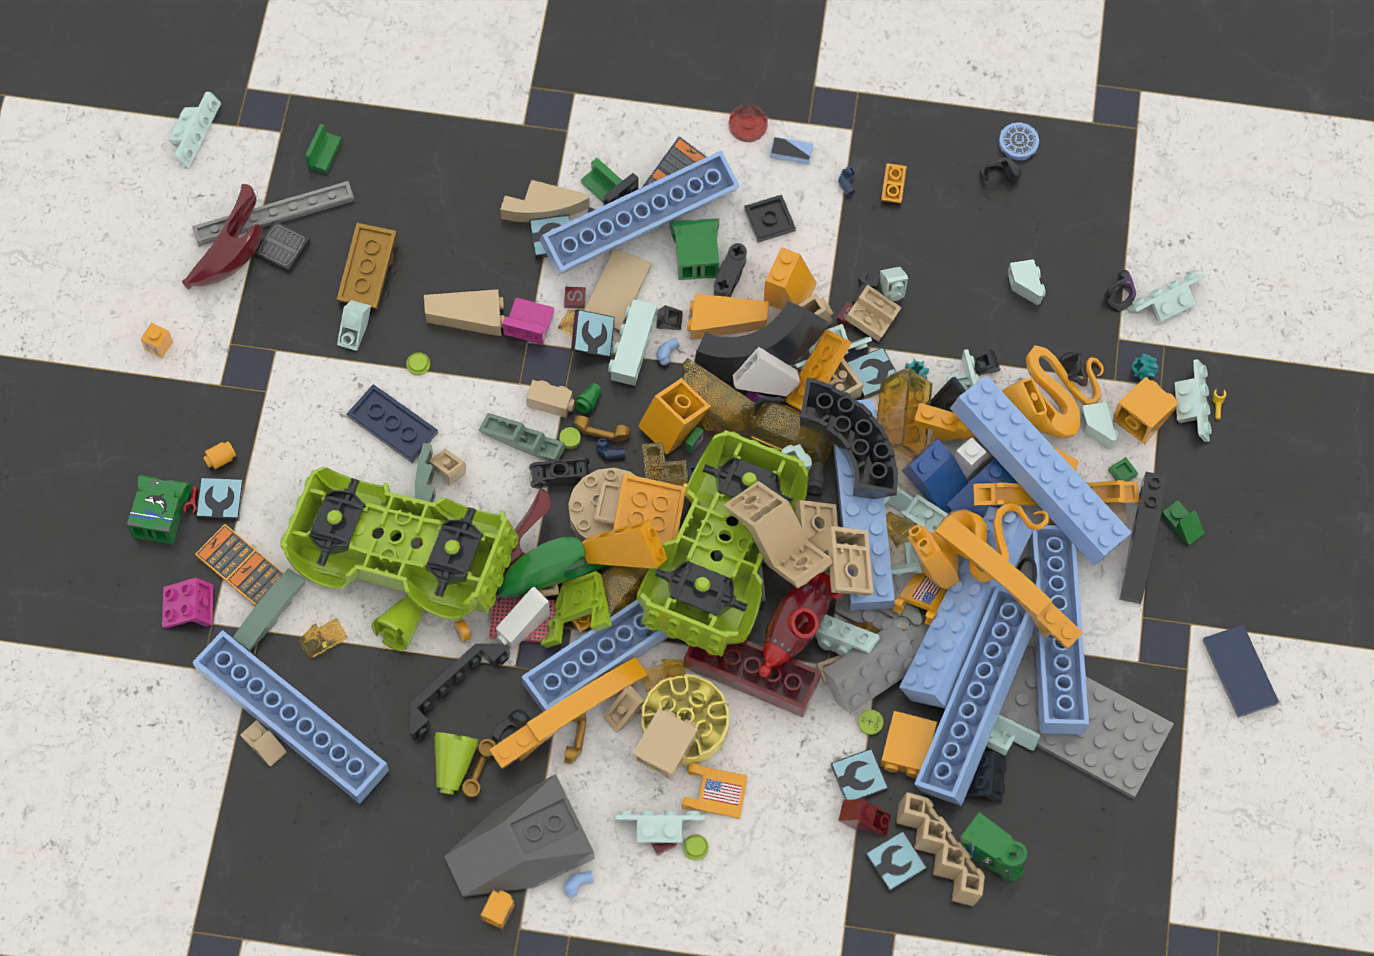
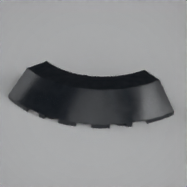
[692,301,829,383]
[799,378,898,499]

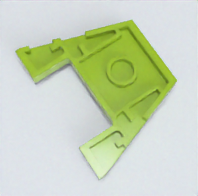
[541,571,612,648]

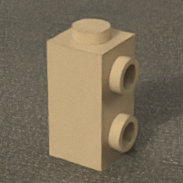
[526,380,575,418]

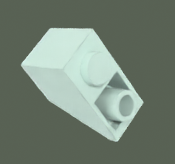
[1008,259,1045,305]
[879,267,908,301]
[337,300,371,351]
[1080,402,1118,449]

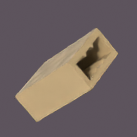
[633,708,698,780]

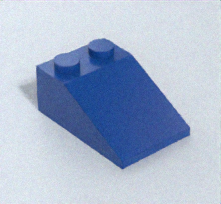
[901,439,969,514]
[947,458,1019,518]

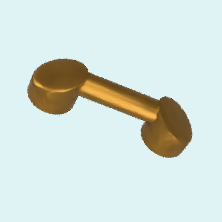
[573,415,631,442]
[564,713,587,764]
[461,739,496,798]

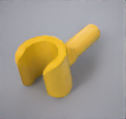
[1212,389,1227,420]

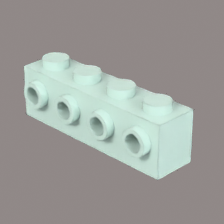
[608,299,657,386]

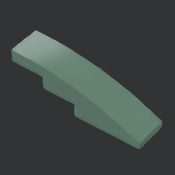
[479,413,566,461]
[415,443,436,503]
[233,568,305,652]

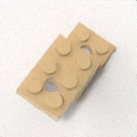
[724,481,833,588]
[795,500,873,596]

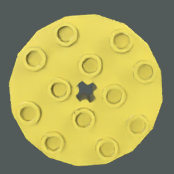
[642,675,729,765]

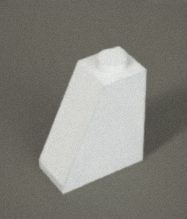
[733,347,800,396]
[955,437,995,482]
[496,587,550,650]

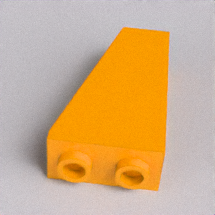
[687,293,769,340]
[581,520,667,568]

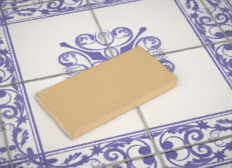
[584,249,652,333]

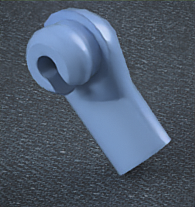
[656,338,680,365]
[564,871,593,897]

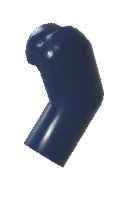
[838,166,855,196]
[596,438,625,460]

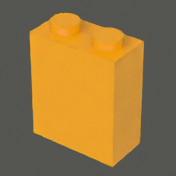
[880,711,937,778]

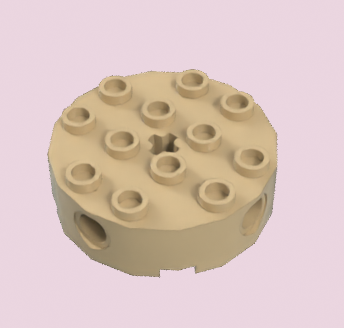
[568,468,636,542]

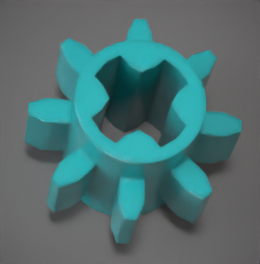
[1132,354,1158,380]
[903,359,929,386]

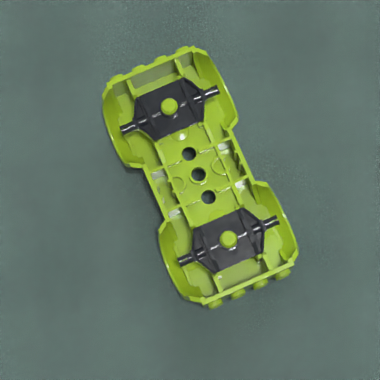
[636,430,808,656]
[280,466,518,620]

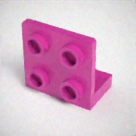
[503,298,555,345]
[162,578,213,628]

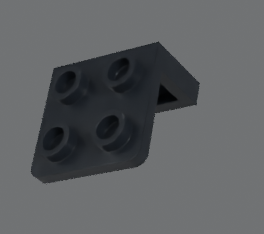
[965,751,1007,802]

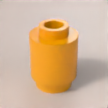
[203,441,236,469]

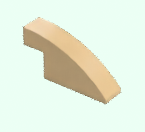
[500,180,590,223]

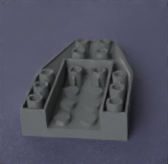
[444,774,595,897]

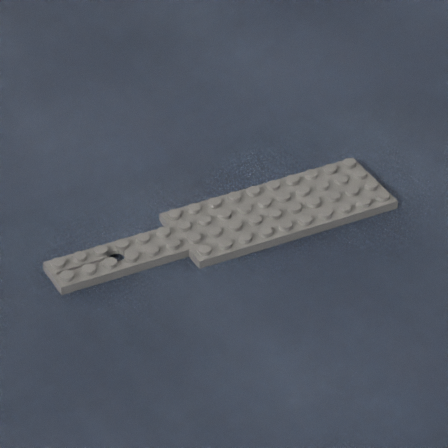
[835,594,1174,799]

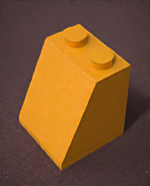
[764,247,817,310]
[1113,377,1179,445]
[638,378,711,454]

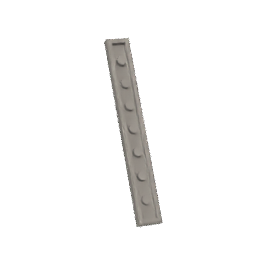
[192,181,354,247]

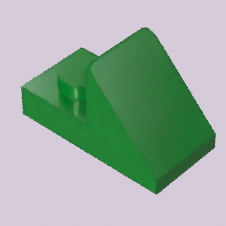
[1161,501,1205,546]

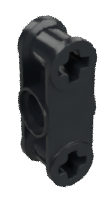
[713,243,747,297]
[529,457,590,489]

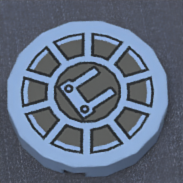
[999,123,1039,160]

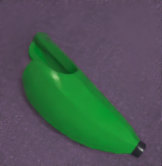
[495,537,612,601]

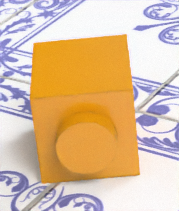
[141,322,173,358]
[481,891,514,930]

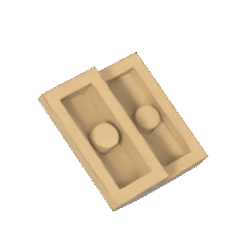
[845,285,901,342]

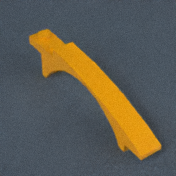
[914,403,1078,471]
[973,480,1139,505]
[935,516,1083,649]
[490,657,648,769]

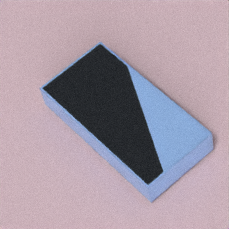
[770,137,813,164]

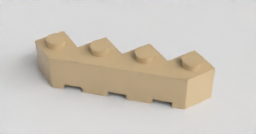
[896,792,985,906]

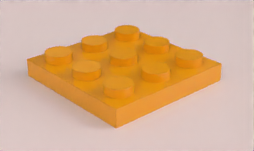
[613,474,686,545]

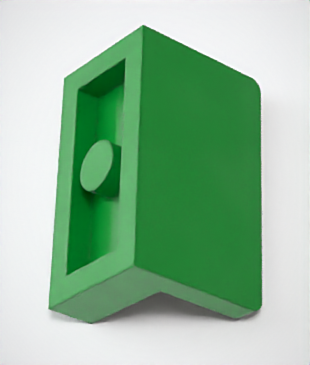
[305,124,342,174]
[581,158,623,203]

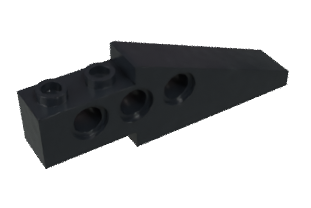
[1119,471,1167,604]

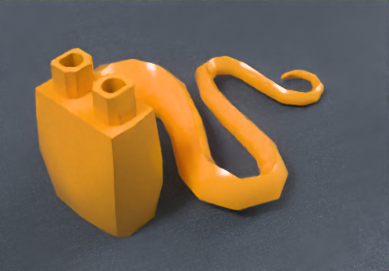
[1002,345,1104,438]
[908,503,1049,589]

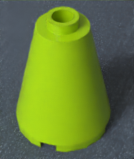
[371,595,425,651]
[435,732,478,795]

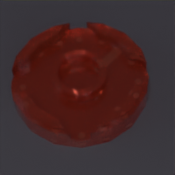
[728,105,768,142]

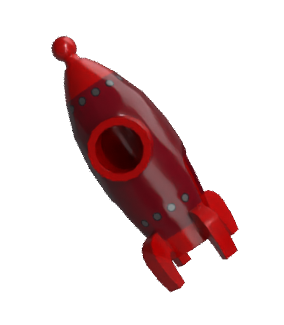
[758,572,845,677]

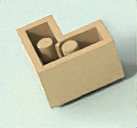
[828,358,863,399]

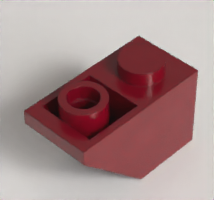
[838,799,891,836]

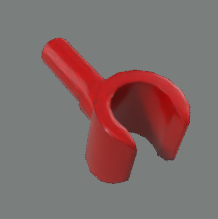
[184,487,198,515]

